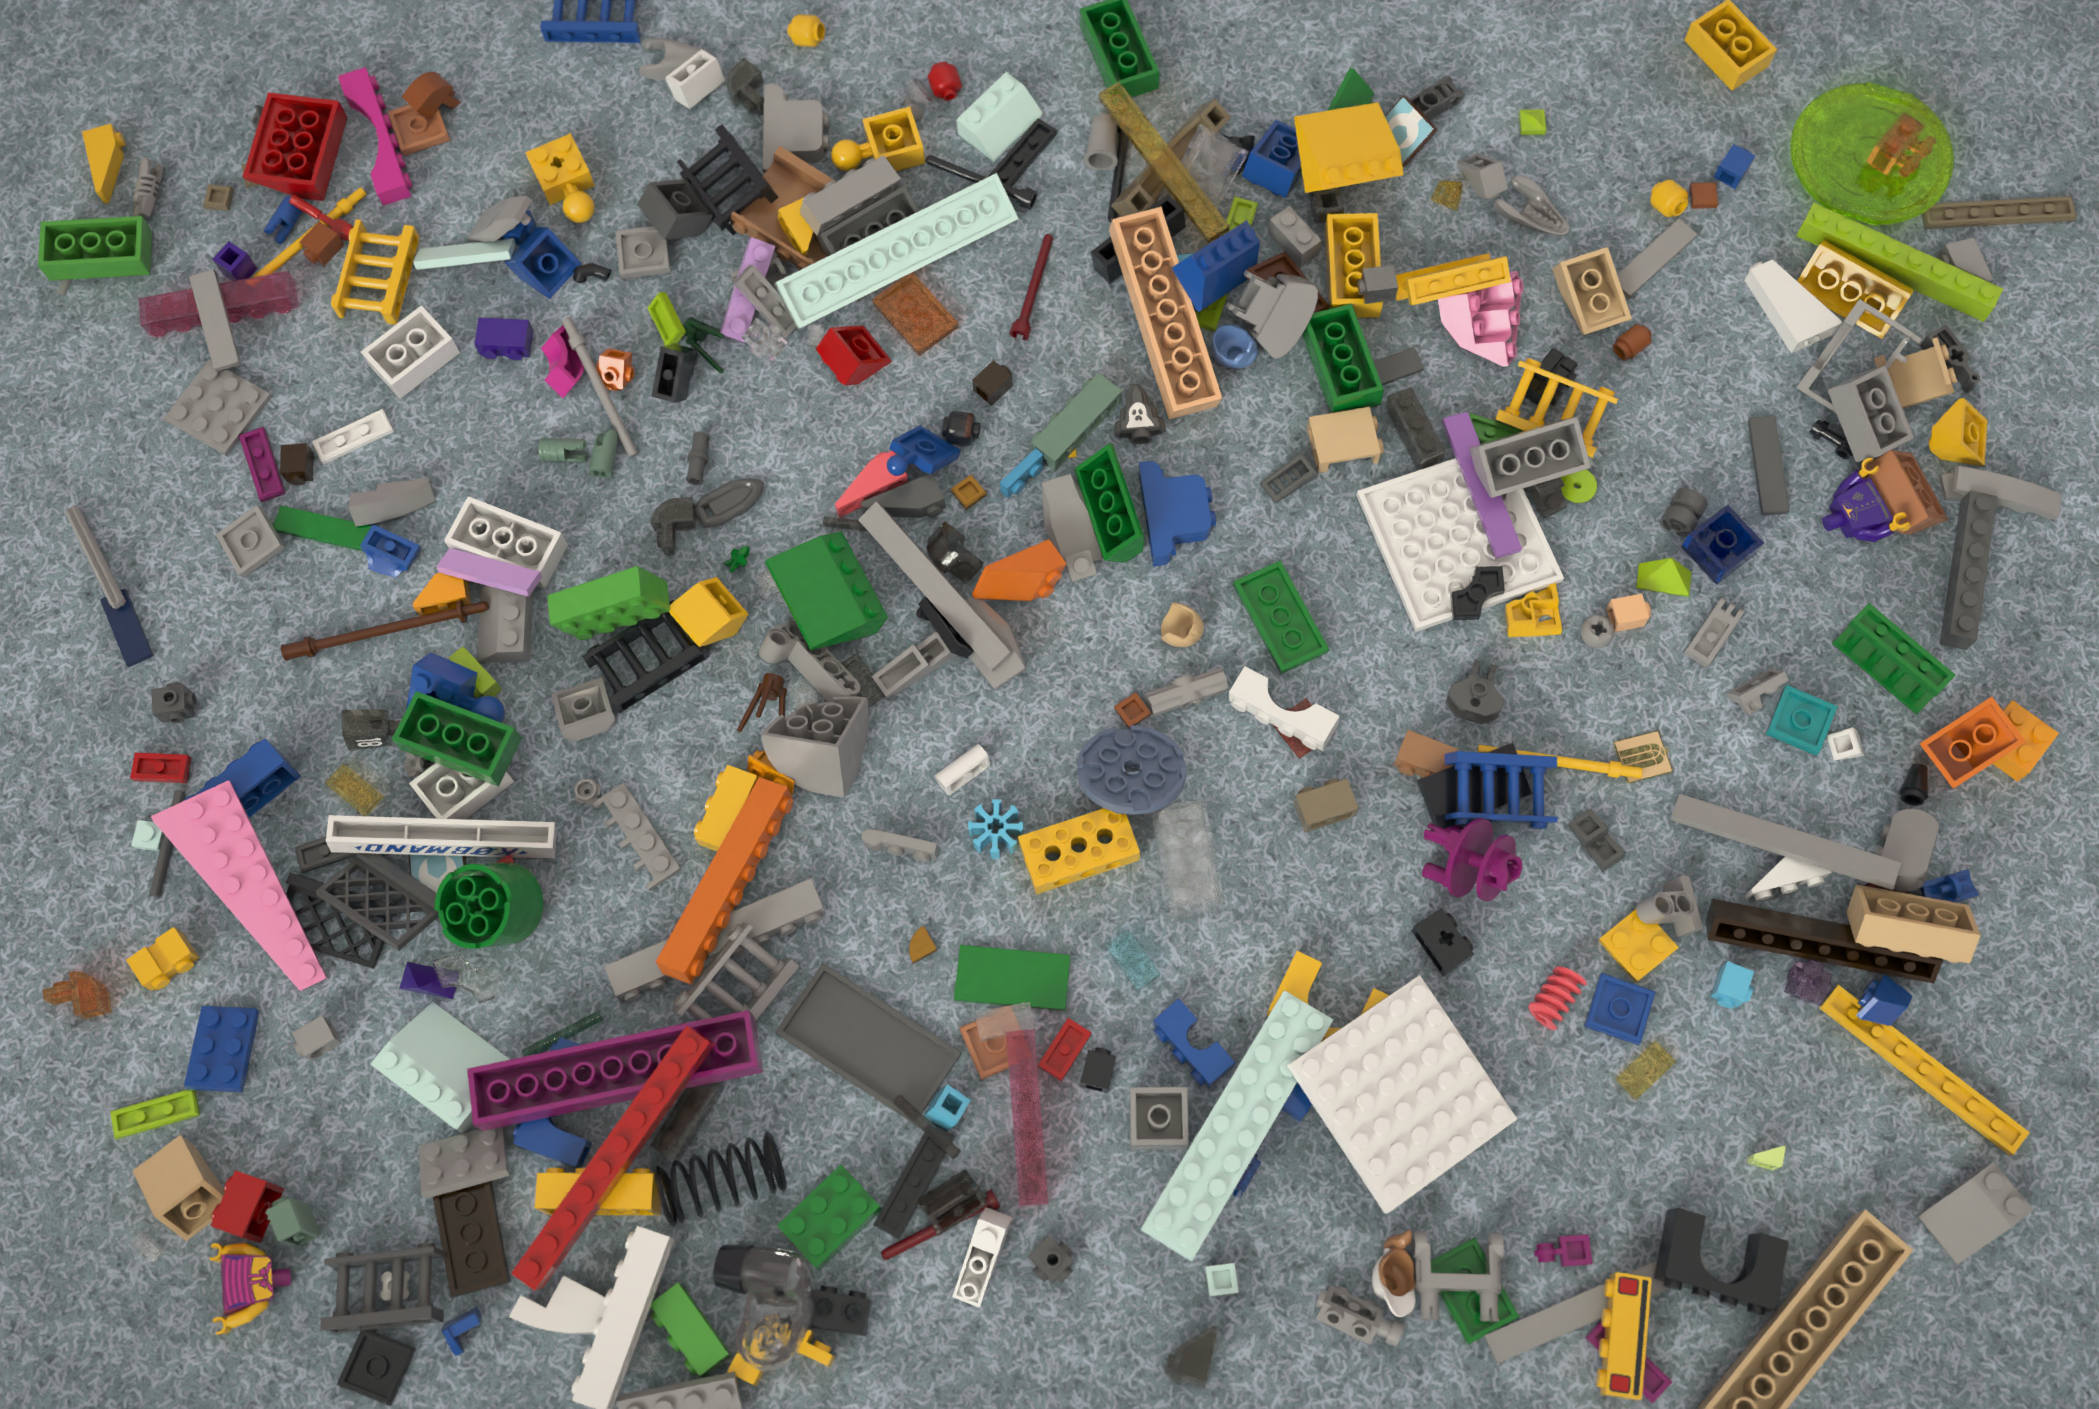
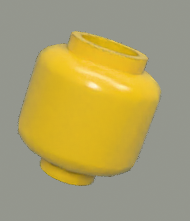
[787,14,825,47]
[1650,180,1688,217]

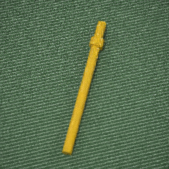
[246,187,367,289]
[1477,744,1643,779]

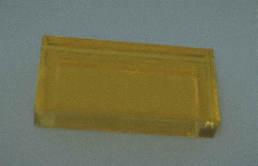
[325,763,384,816]
[1615,1041,1676,1101]

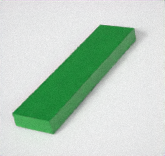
[273,506,371,552]

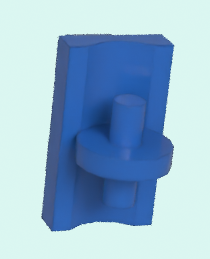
[1920,869,1979,903]

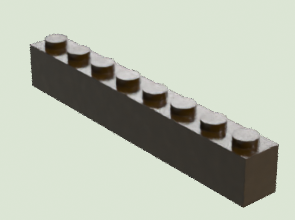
[1706,899,1943,984]

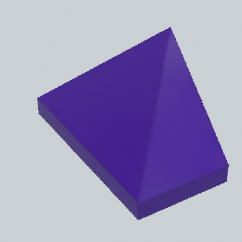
[399,962,460,999]

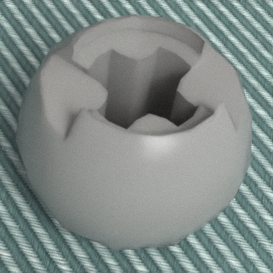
[1580,615,1614,648]

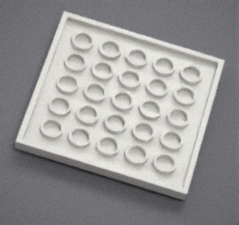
[1356,458,1564,632]
[1287,975,1517,1214]

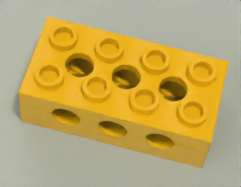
[1018,808,1140,894]

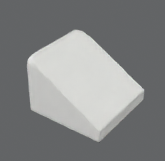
[1827,727,1865,761]

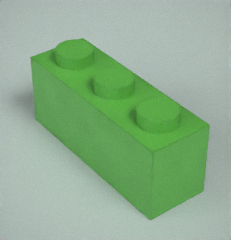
[650,1282,732,1378]

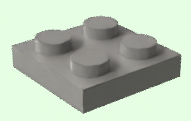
[616,226,671,279]
[216,505,286,578]

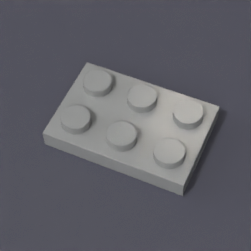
[419,1127,509,1199]

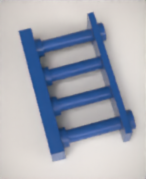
[540,0,641,43]
[1445,751,1558,829]

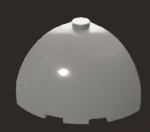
[761,696,869,798]

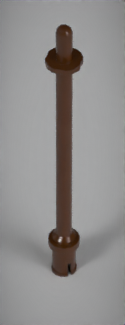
[281,600,489,661]

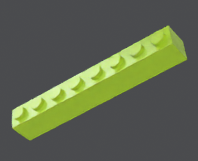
[1796,203,2003,322]

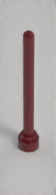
[1009,234,1053,340]

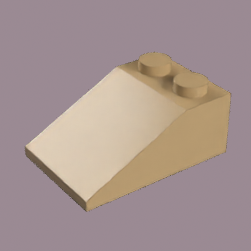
[1552,247,1632,335]

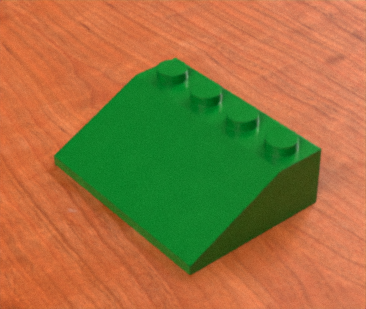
[765,531,888,650]

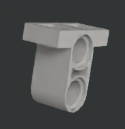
[1636,876,1703,938]

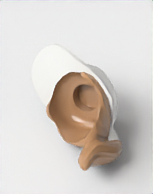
[1372,1230,1416,1317]

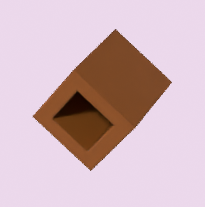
[299,221,344,266]

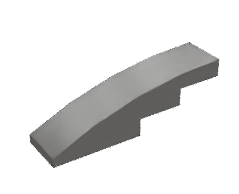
[1952,466,2061,520]

